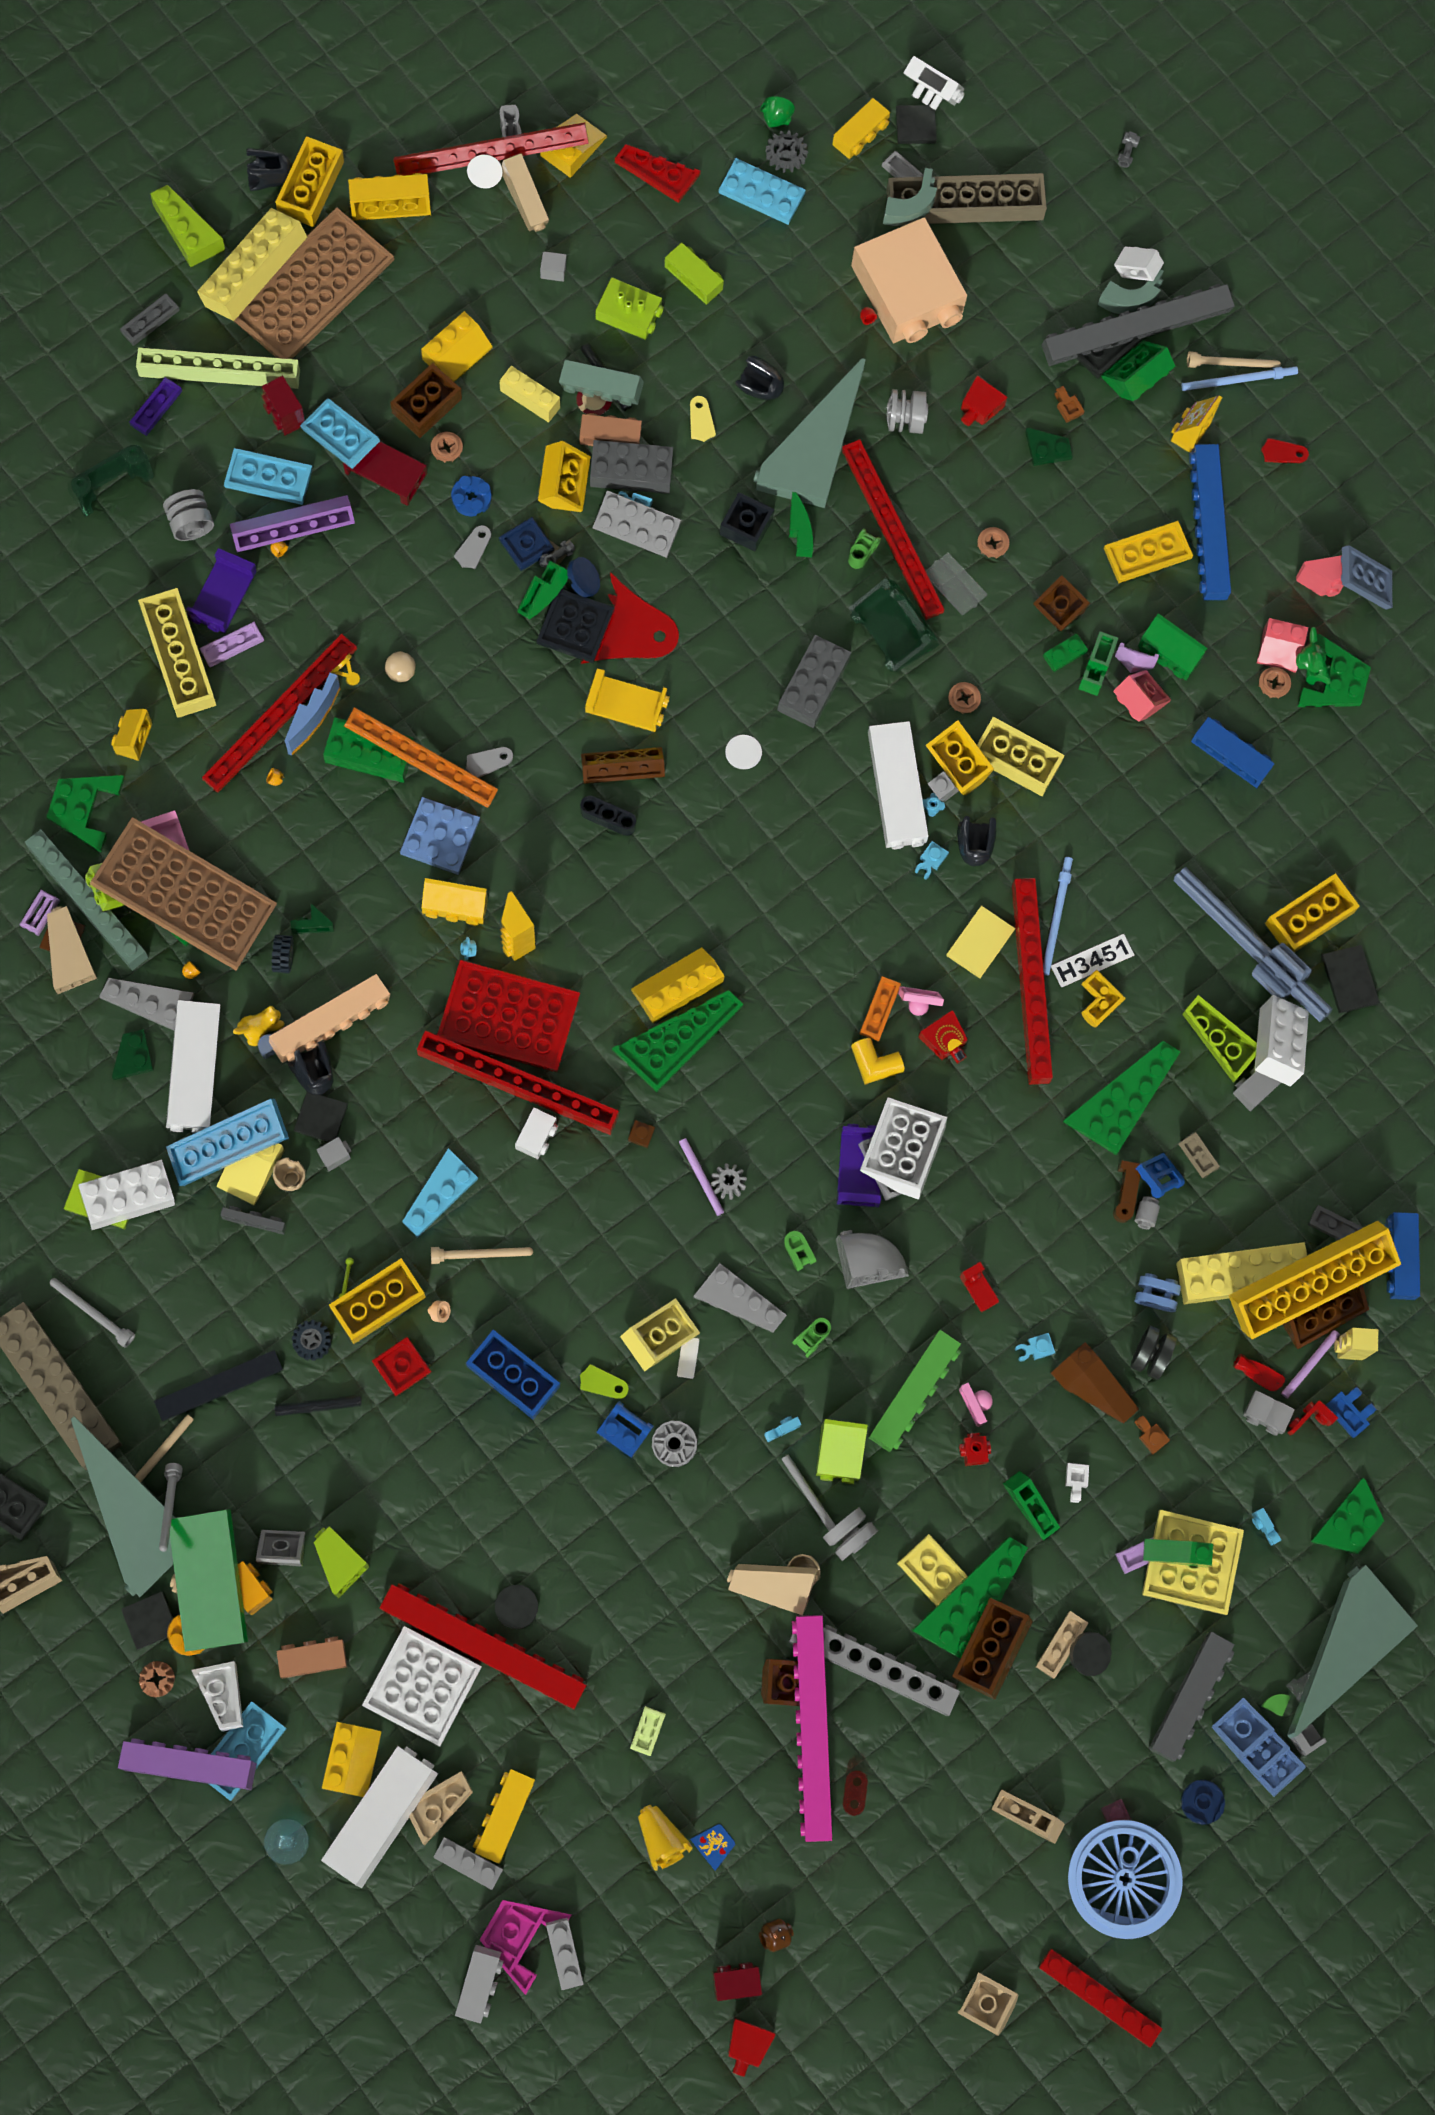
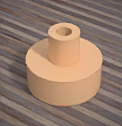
[428,1300,451,1323]

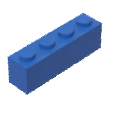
[1191,717,1275,788]
[1385,1212,1420,1300]

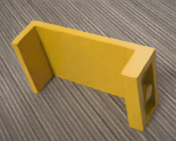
[585,668,670,732]

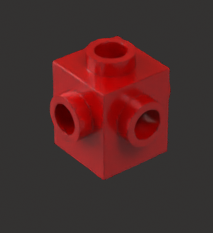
[959,1433,991,1466]

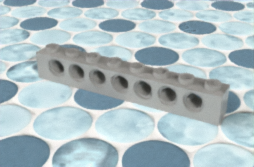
[789,1624,960,1716]

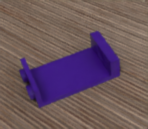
[186,548,257,633]
[837,1124,881,1208]

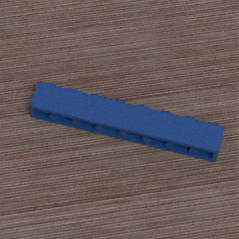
[1189,444,1231,600]

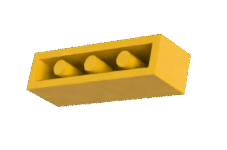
[473,1769,535,1864]

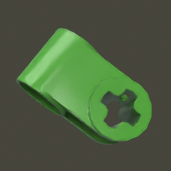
[848,528,881,569]
[792,1318,831,1358]

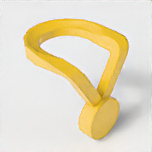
[330,654,360,686]

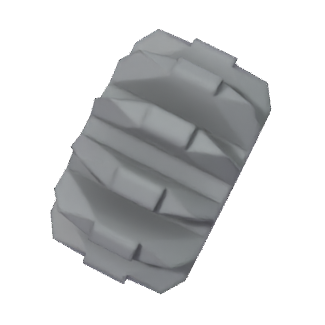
[711,1164,747,1200]

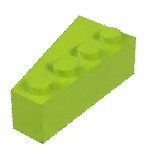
[150,185,225,267]
[1183,995,1257,1083]

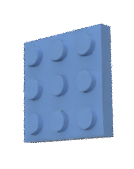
[400,797,480,875]

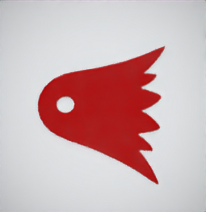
[581,572,679,664]

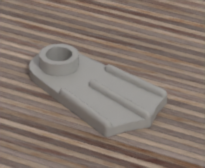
[454,525,491,569]
[466,747,513,778]

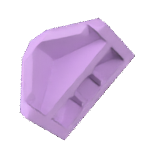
[1115,643,1159,673]

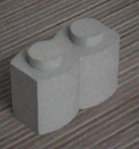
[500,105,521,137]
[1243,1391,1294,1436]

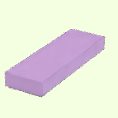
[200,622,264,667]

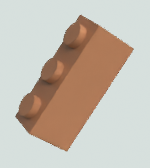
[580,413,642,446]
[277,1636,348,1679]

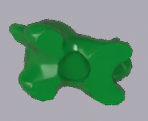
[1296,627,1331,686]

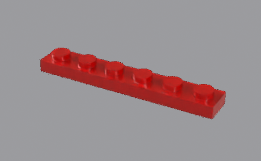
[1038,1949,1162,2048]

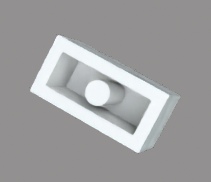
[1114,246,1164,281]
[515,1108,558,1159]

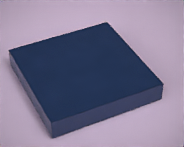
[499,517,554,571]

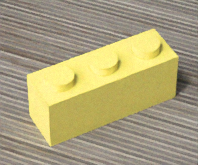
[500,366,560,422]
[1334,1328,1378,1360]

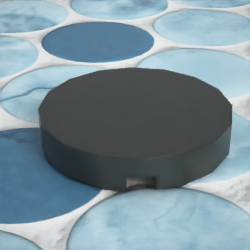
[495,1585,538,1629]
[1069,1632,1112,1676]

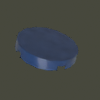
[567,557,600,597]
[1181,1780,1225,1825]

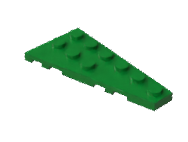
[612,990,744,1093]

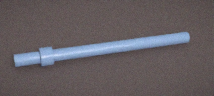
[1181,366,1298,391]
[1043,857,1073,975]

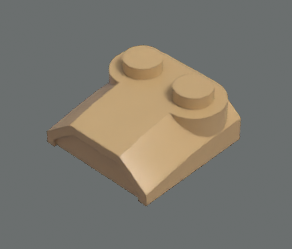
[958,1972,1019,2036]

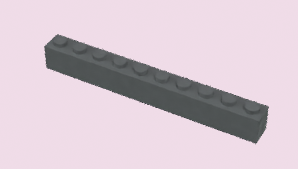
[1041,284,1235,366]

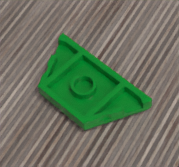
[1311,1478,1384,1554]

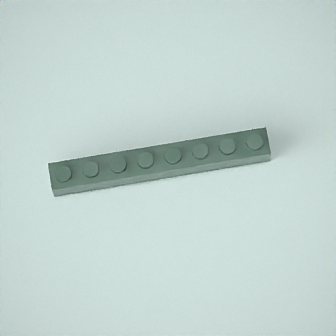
[25,830,148,971]

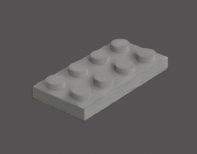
[593,491,682,558]

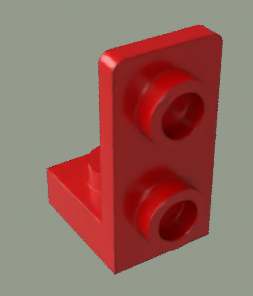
[959,1262,999,1312]
[1287,1400,1338,1436]

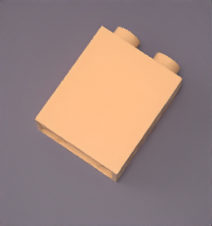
[851,217,967,344]

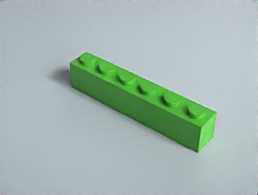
[869,1330,961,1452]

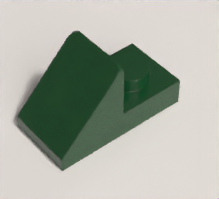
[291,904,334,934]

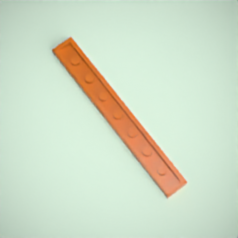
[344,707,498,808]

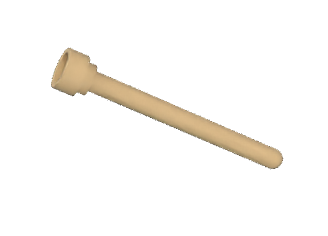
[1187,351,1281,368]
[431,1247,533,1264]

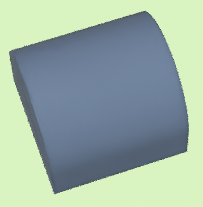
[258,1034,275,1059]

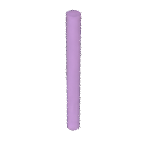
[679,1138,724,1216]
[1281,1330,1340,1399]

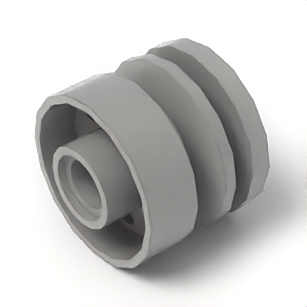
[886,389,928,434]
[163,489,214,541]
[652,1421,697,1467]

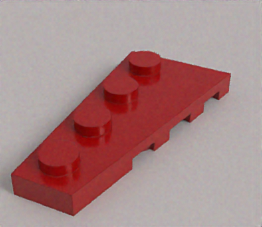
[615,144,701,203]

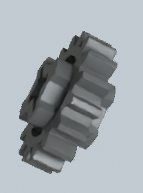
[766,130,808,173]

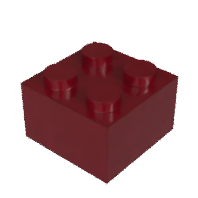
[261,375,305,436]
[712,1962,762,2001]

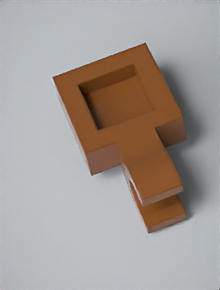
[1054,386,1085,423]
[1134,1416,1170,1454]

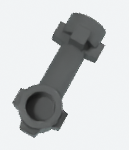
[1117,131,1140,168]
[539,540,575,568]

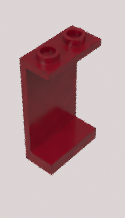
[343,442,427,506]

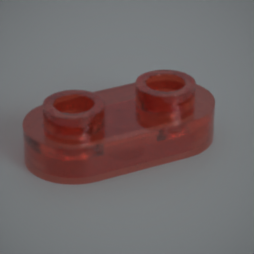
[842,1771,868,1816]

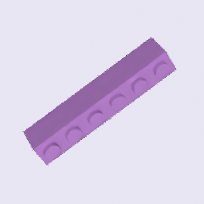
[230,495,355,552]
[118,1739,257,1790]

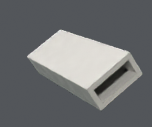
[868,721,928,849]
[166,1000,220,1133]
[321,1746,438,1888]

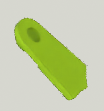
[580,1364,629,1399]

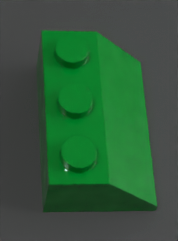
[1101,340,1176,401]
[1138,614,1208,681]

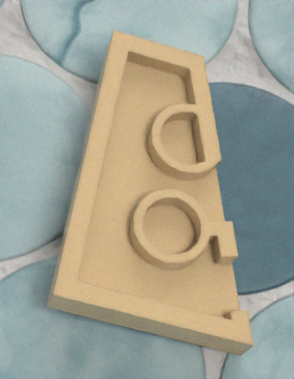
[409,1771,473,1845]

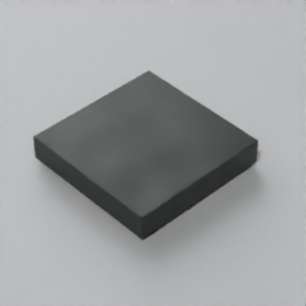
[896,105,937,144]
[294,1092,348,1142]
[121,1592,173,1650]

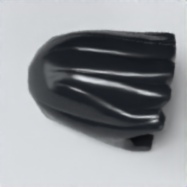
[246,148,292,191]
[735,356,784,400]
[957,816,997,867]
[287,1040,334,1095]

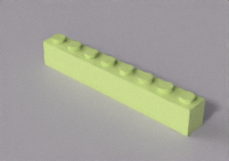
[136,348,300,389]

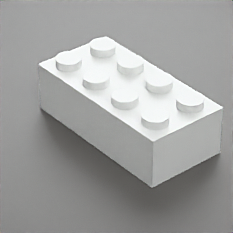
[1255,995,1309,1087]
[78,1160,175,1230]

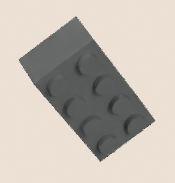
[590,440,673,494]
[778,635,851,728]

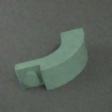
[883,168,937,226]
[1098,269,1164,314]

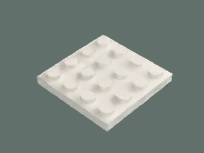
[362,1626,482,1747]

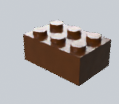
[390,363,462,438]

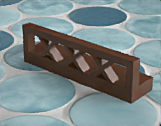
[581,747,665,783]

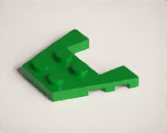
[1297,634,1371,707]
[47,775,125,852]

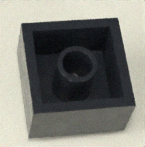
[720,492,774,552]

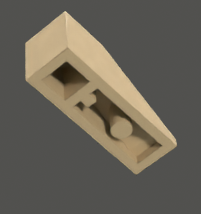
[992,1790,1065,1844]

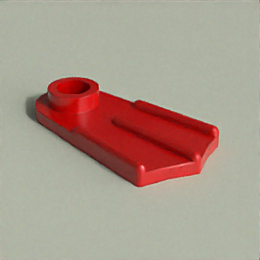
[1261,438,1309,463]

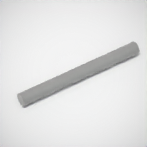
[782,1454,835,1531]

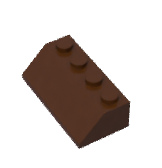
[1282,1284,1369,1349]
[952,1598,1033,1700]

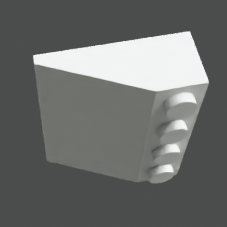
[860,1098,947,1199]

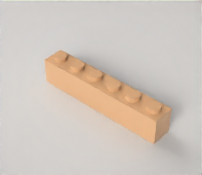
[269,974,390,1063]

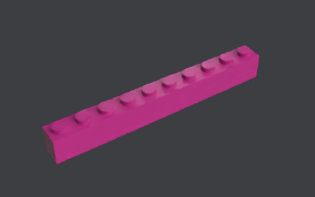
[792,1615,832,1842]

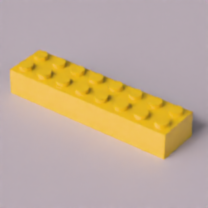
[1228,1221,1401,1339]

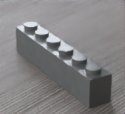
[1148,1632,1235,1762]

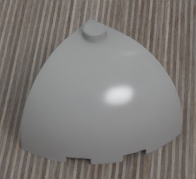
[836,1230,909,1289]

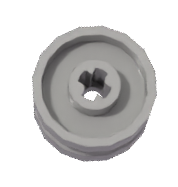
[823,1507,878,1561]

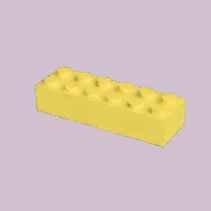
[197,208,307,321]
[138,588,217,718]
[1176,1242,1307,1304]

